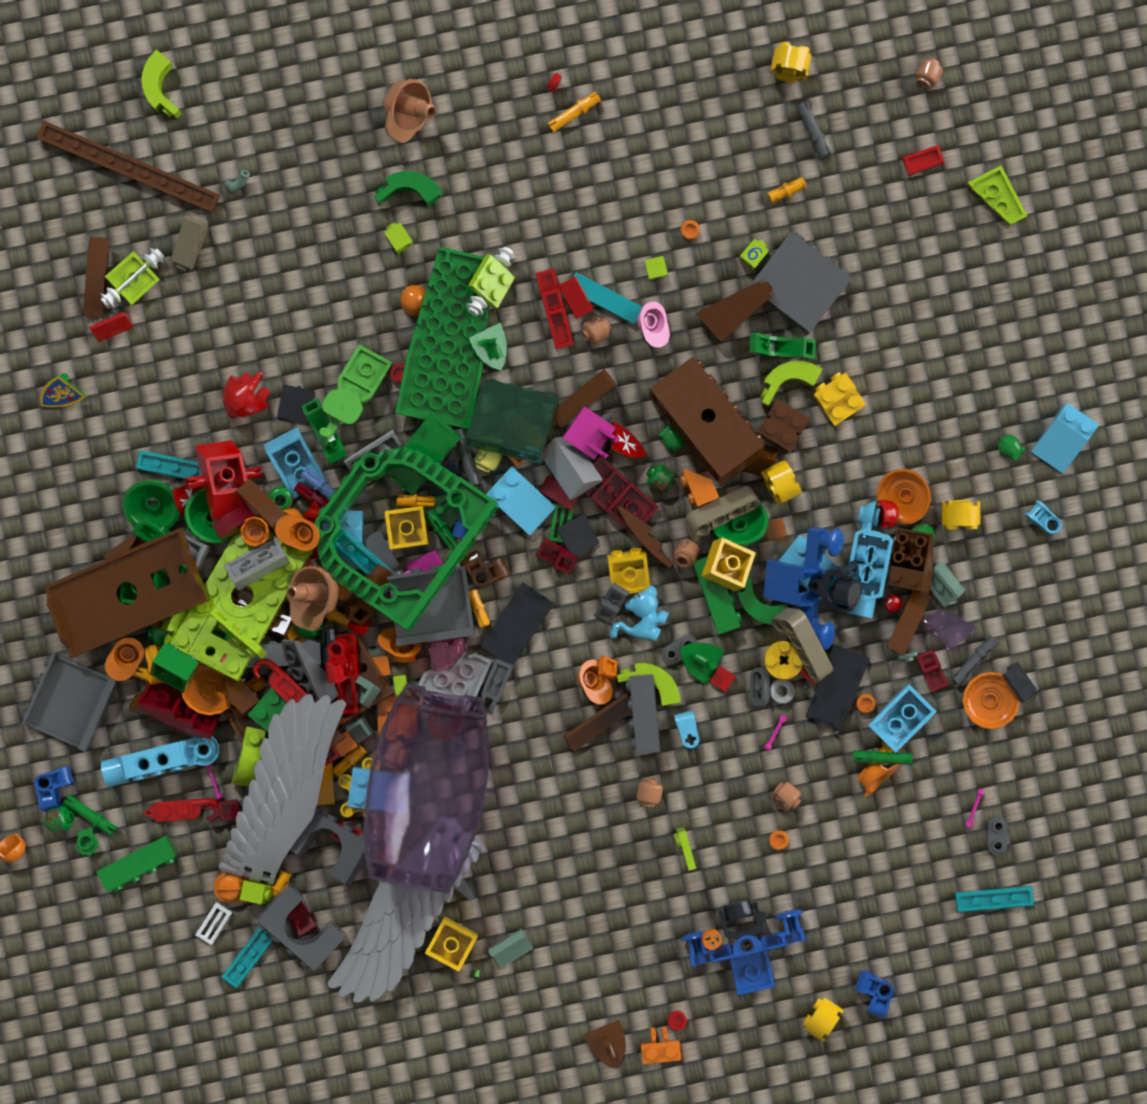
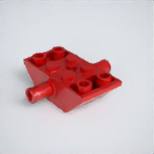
[185,440,262,520]

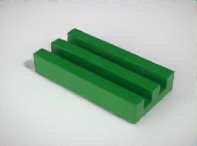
[549,503,574,543]

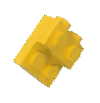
[813,372,866,426]
[607,548,650,594]

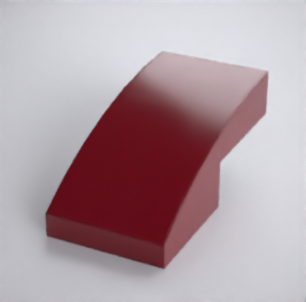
[538,475,580,510]
[212,505,255,540]
[535,538,578,575]
[916,649,949,694]
[288,900,318,937]

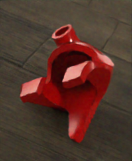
[222,372,271,419]

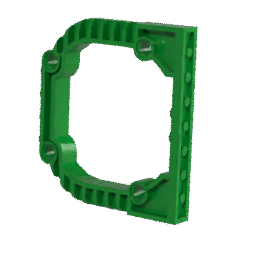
[315,447,499,633]

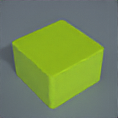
[644,256,668,281]
[393,675,409,696]

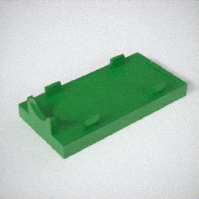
[386,412,462,495]

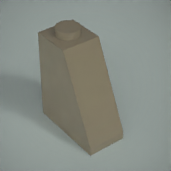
[171,214,209,271]

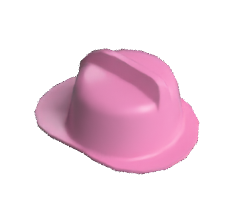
[637,302,670,348]

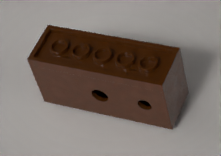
[650,357,765,487]

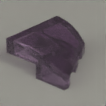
[924,609,977,651]

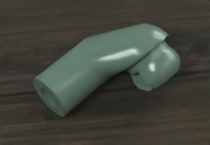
[224,170,250,192]

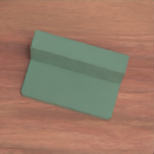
[930,561,965,608]
[488,928,533,968]

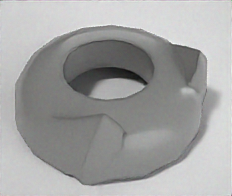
[769,679,794,704]

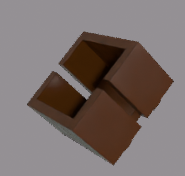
[756,399,810,453]

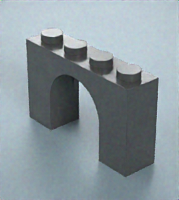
[290,806,374,885]
[256,882,346,971]

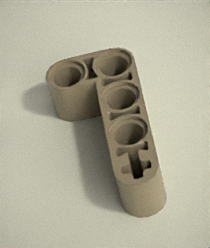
[685,486,760,546]
[772,608,833,683]

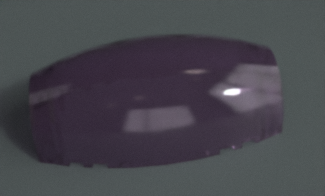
[363,683,489,894]

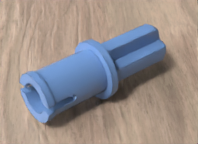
[301,468,336,500]

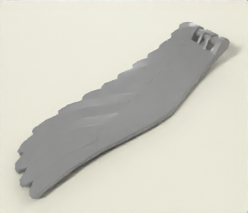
[219,694,346,885]
[328,816,485,1002]

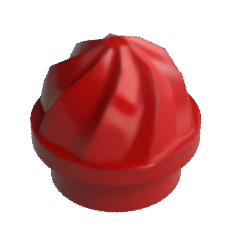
[882,594,902,614]

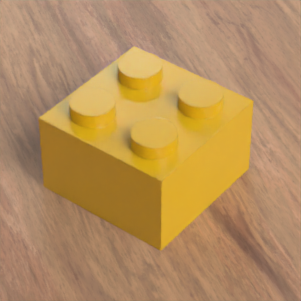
[385,506,429,551]
[701,538,756,591]
[425,916,478,971]

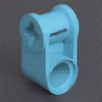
[1024,500,1062,535]
[674,710,699,748]

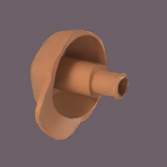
[383,79,436,143]
[286,566,339,631]

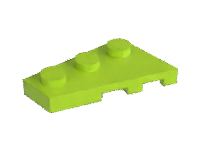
[966,166,1027,226]
[210,607,267,659]
[673,827,696,871]

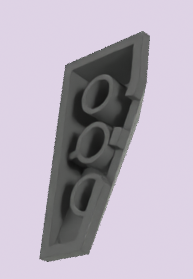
[281,639,338,702]

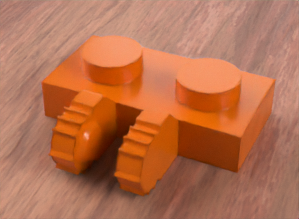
[641,1026,681,1064]

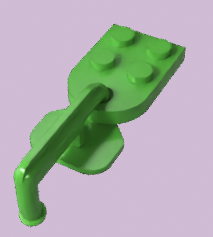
[319,344,392,447]

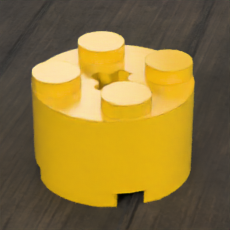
[770,42,812,83]
[761,460,802,506]
[941,500,980,530]
[763,641,803,680]
[802,997,844,1043]

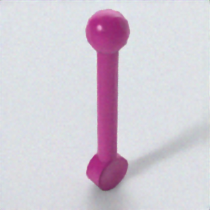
[764,714,787,751]
[204,763,223,800]
[965,789,984,827]

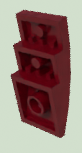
[584,455,659,535]
[137,681,222,740]

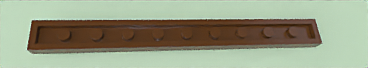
[37,121,220,213]

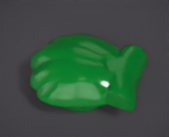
[658,424,685,451]
[998,435,1026,462]
[76,827,98,856]

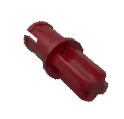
[294,482,329,509]

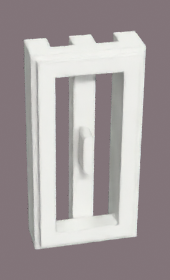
[196,902,233,945]

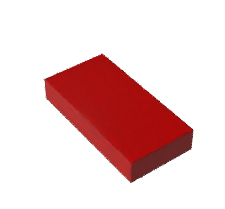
[902,145,945,176]
[558,276,594,319]

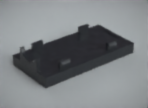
[480,582,555,665]
[805,644,870,730]

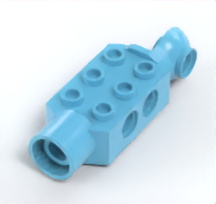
[848,501,894,618]
[101,736,219,787]

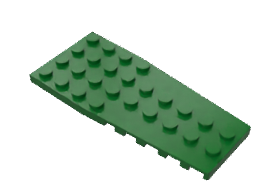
[395,247,489,430]

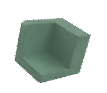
[356,675,381,708]
[345,717,374,744]

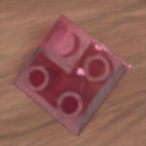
[429,636,468,671]

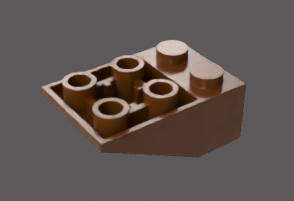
[885,527,933,593]

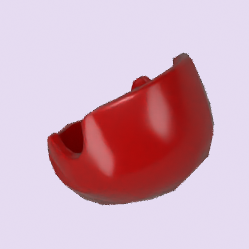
[876,500,899,529]

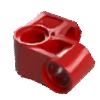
[325,637,353,684]

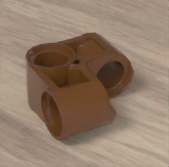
[462,549,511,588]

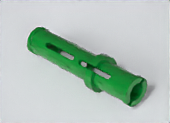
[425,510,468,561]
[853,749,913,766]
[63,794,118,837]

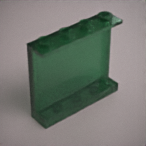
[466,378,559,464]

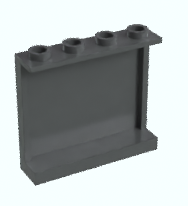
[750,232,852,335]
[387,563,475,646]
[21,653,119,752]

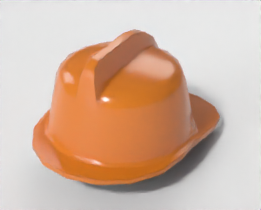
[275,515,320,551]
[378,628,421,663]
[105,638,144,681]
[577,660,613,705]
[857,763,899,797]
[213,873,259,903]

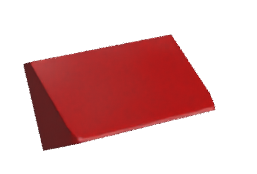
[89,312,133,342]

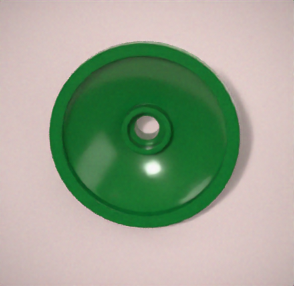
[122,480,180,529]
[184,489,234,544]
[712,504,768,546]

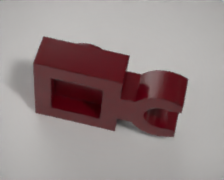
[205,798,239,821]

